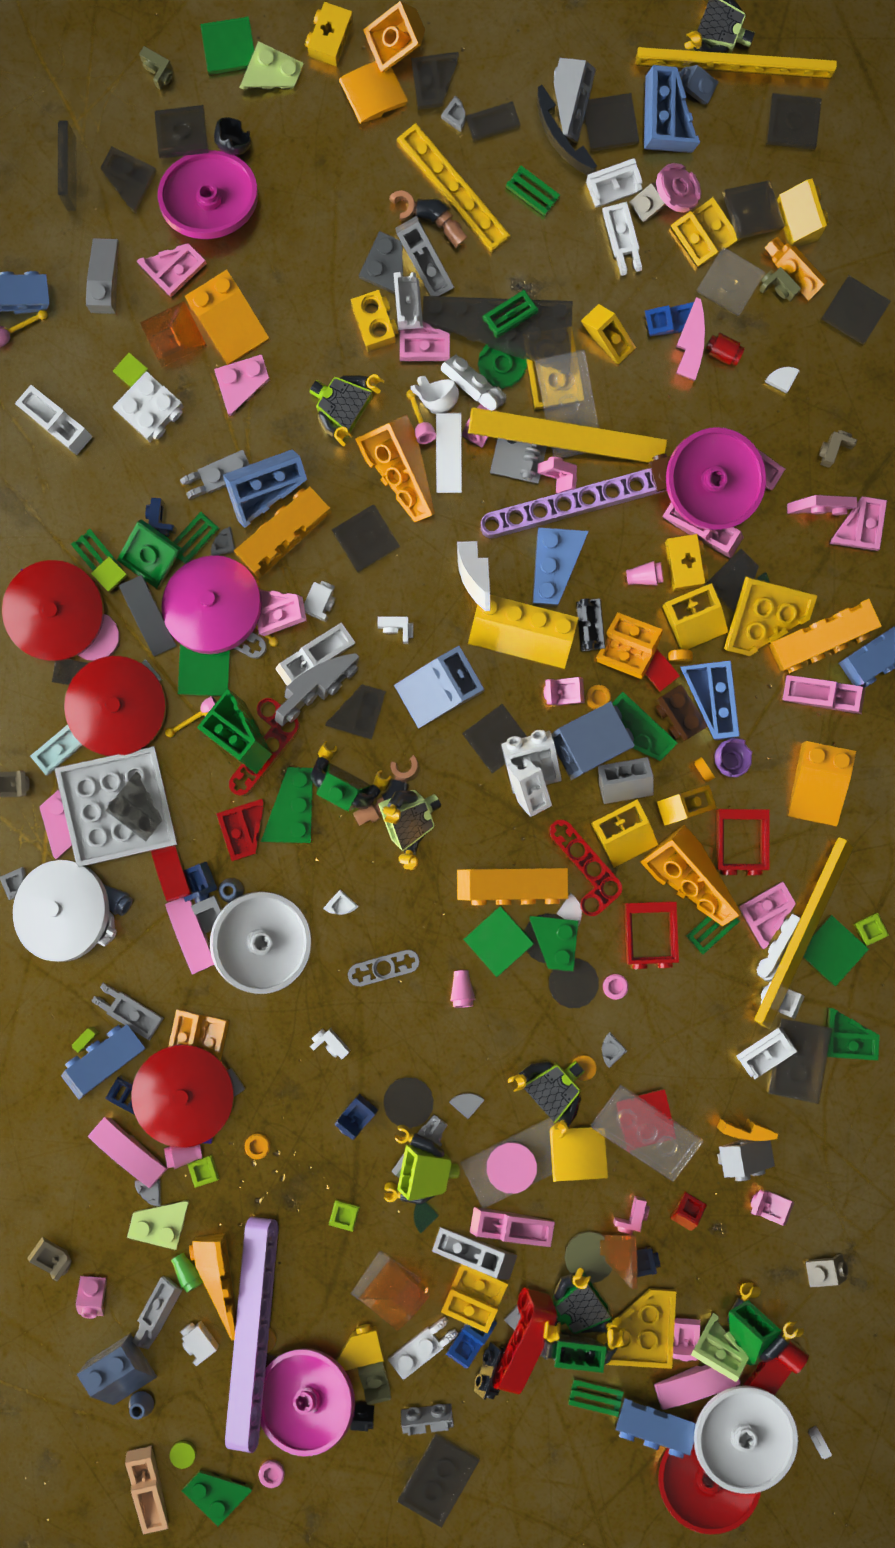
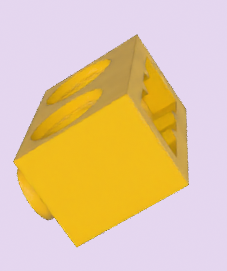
[351,290,399,352]

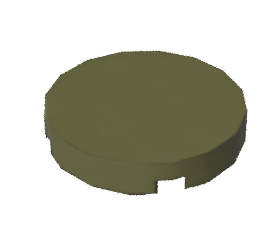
[564,1231,615,1283]

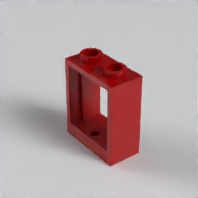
[716,809,770,875]
[624,901,679,969]

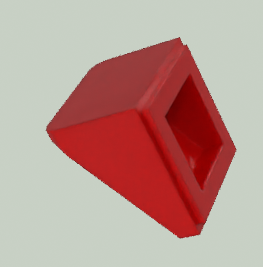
[670,1192,707,1231]

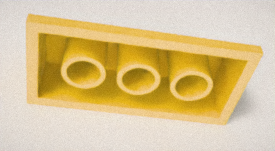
[468,595,579,669]

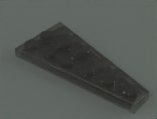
[422,296,573,376]

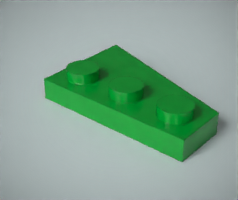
[612,692,678,761]
[261,767,313,843]

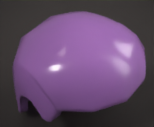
[714,738,752,777]

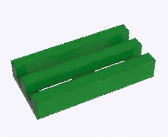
[506,166,560,216]
[483,289,538,339]
[173,512,220,564]
[71,529,123,571]
[685,916,740,955]
[568,1378,624,1417]

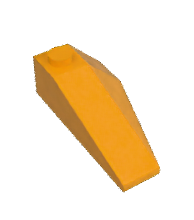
[355,414,435,522]
[641,825,741,926]
[189,1233,237,1340]

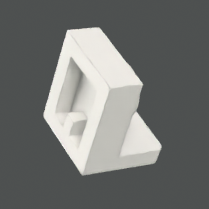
[378,617,413,644]
[310,1028,351,1059]

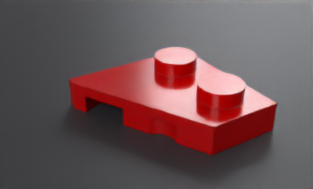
[216,799,264,862]

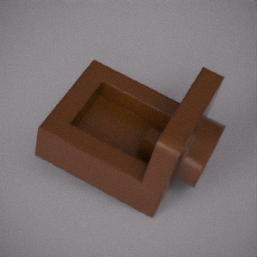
[648,453,671,492]

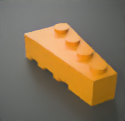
[234,486,332,579]
[769,599,881,674]
[457,868,568,905]

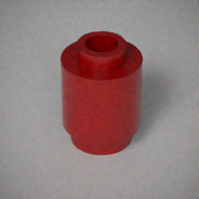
[706,332,745,366]

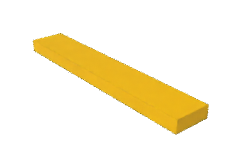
[397,123,511,253]

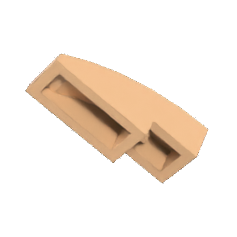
[125,1446,169,1534]

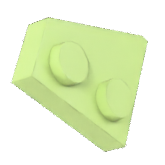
[239,41,304,89]
[127,1200,189,1250]
[691,1313,749,1382]

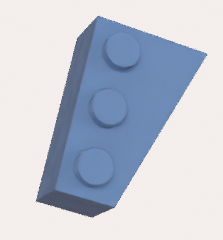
[644,65,700,153]
[0,271,49,314]
[223,449,307,528]
[532,528,589,608]
[839,626,895,688]
[680,661,740,740]
[61,1025,145,1100]
[615,1399,696,1459]

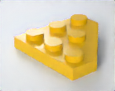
[724,577,817,656]
[596,1288,676,1369]

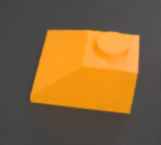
[363,1,425,73]

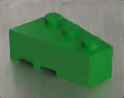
[197,688,272,774]

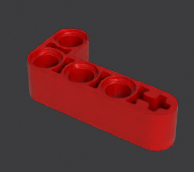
[229,698,301,796]
[549,820,622,916]
[493,1288,557,1395]
[743,1334,809,1396]

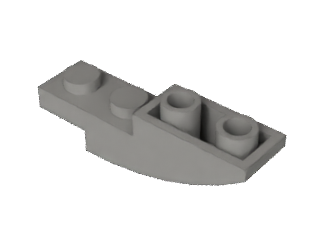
[275,653,359,726]

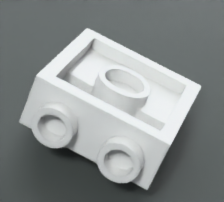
[113,371,184,442]
[501,730,562,793]

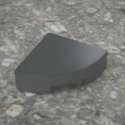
[211,527,236,556]

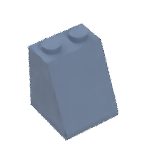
[551,701,635,780]
[77,1334,157,1405]

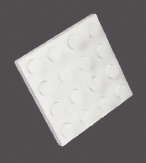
[55,747,177,867]

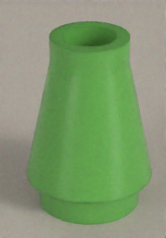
[171,1253,203,1293]

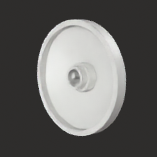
[13,860,109,962]
[210,892,311,994]
[694,1386,798,1494]

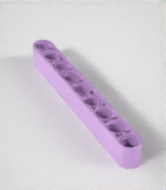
[481,468,667,538]
[225,1217,278,1453]

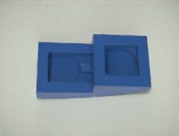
[645,302,694,336]
[446,1320,497,1369]

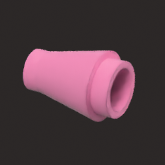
[626,561,664,585]
[450,970,476,1008]
[164,1144,202,1169]

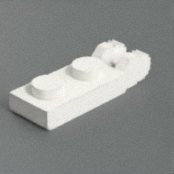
[602,202,642,276]
[441,354,507,411]
[756,914,801,982]
[388,1316,458,1380]

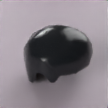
[214,117,252,155]

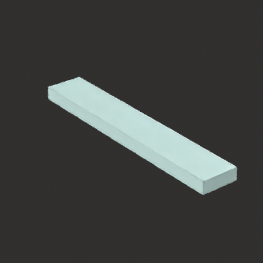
[30,659,162,776]

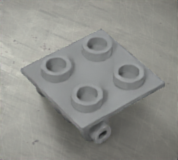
[490,438,547,484]

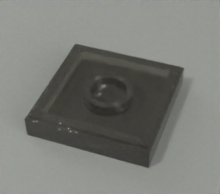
[584,93,639,151]
[766,93,822,150]
[154,105,209,159]
[722,180,785,239]
[822,275,891,345]
[332,504,400,573]
[462,704,527,774]

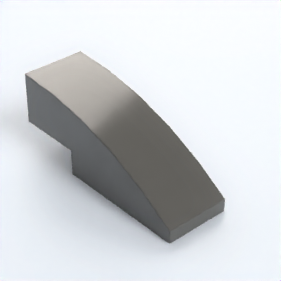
[119,575,177,657]

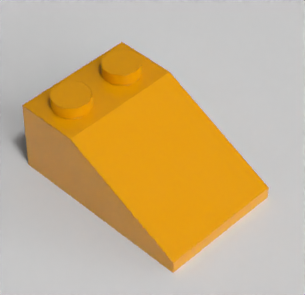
[185,270,270,365]
[787,741,856,826]

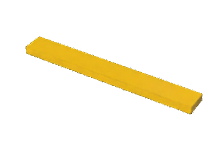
[636,47,837,78]
[468,408,667,463]
[755,837,853,1029]

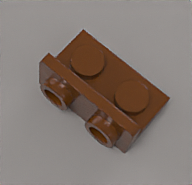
[655,684,708,742]

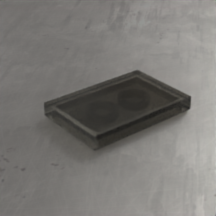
[58,120,77,211]
[768,1018,833,1104]
[397,1433,480,1528]

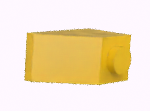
[581,304,636,365]
[657,785,717,825]
[336,1324,384,1371]

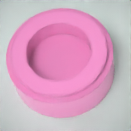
[603,974,628,1000]
[259,1460,285,1488]

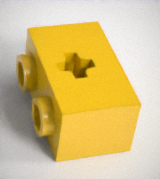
[305,2,353,67]
[665,534,708,591]

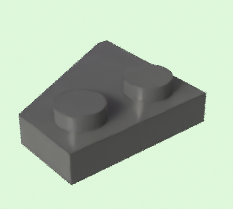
[359,231,403,294]

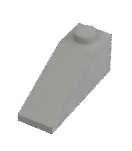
[554,58,596,142]
[395,216,454,299]
[86,238,118,314]
[432,1227,517,1280]

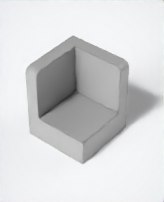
[191,896,223,933]

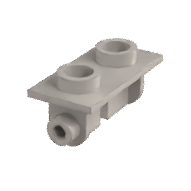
[401,1404,454,1436]

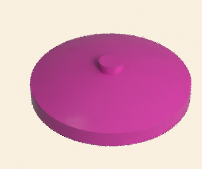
[158,150,258,239]
[666,427,766,530]
[161,556,262,654]
[260,1348,355,1456]

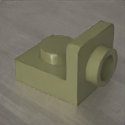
[139,46,173,90]
[760,267,801,302]
[358,1361,391,1405]

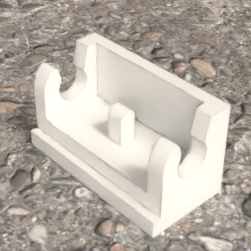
[586,158,643,208]
[394,272,423,330]
[507,759,552,817]
[737,1028,798,1079]

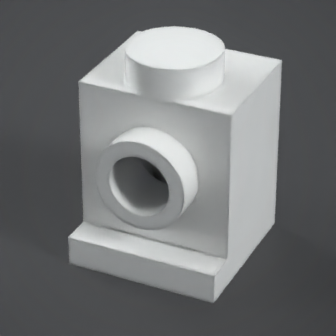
[304,581,336,622]
[180,1321,219,1366]

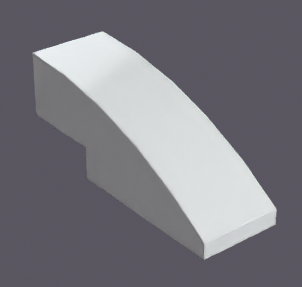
[15,385,93,455]
[436,413,462,493]
[457,541,490,611]
[276,623,355,686]

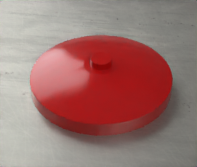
[2,560,104,661]
[64,656,166,756]
[132,1044,234,1147]
[658,1443,761,1535]

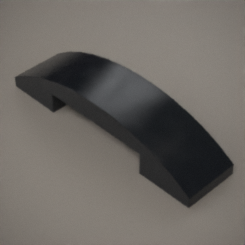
[537,85,597,175]

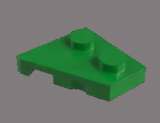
[529,916,579,971]
[826,1008,880,1060]
[182,1469,253,1526]

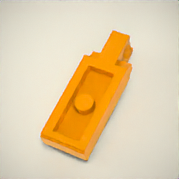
[765,237,827,301]

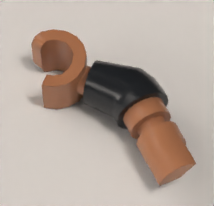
[389,190,467,248]
[353,755,420,826]

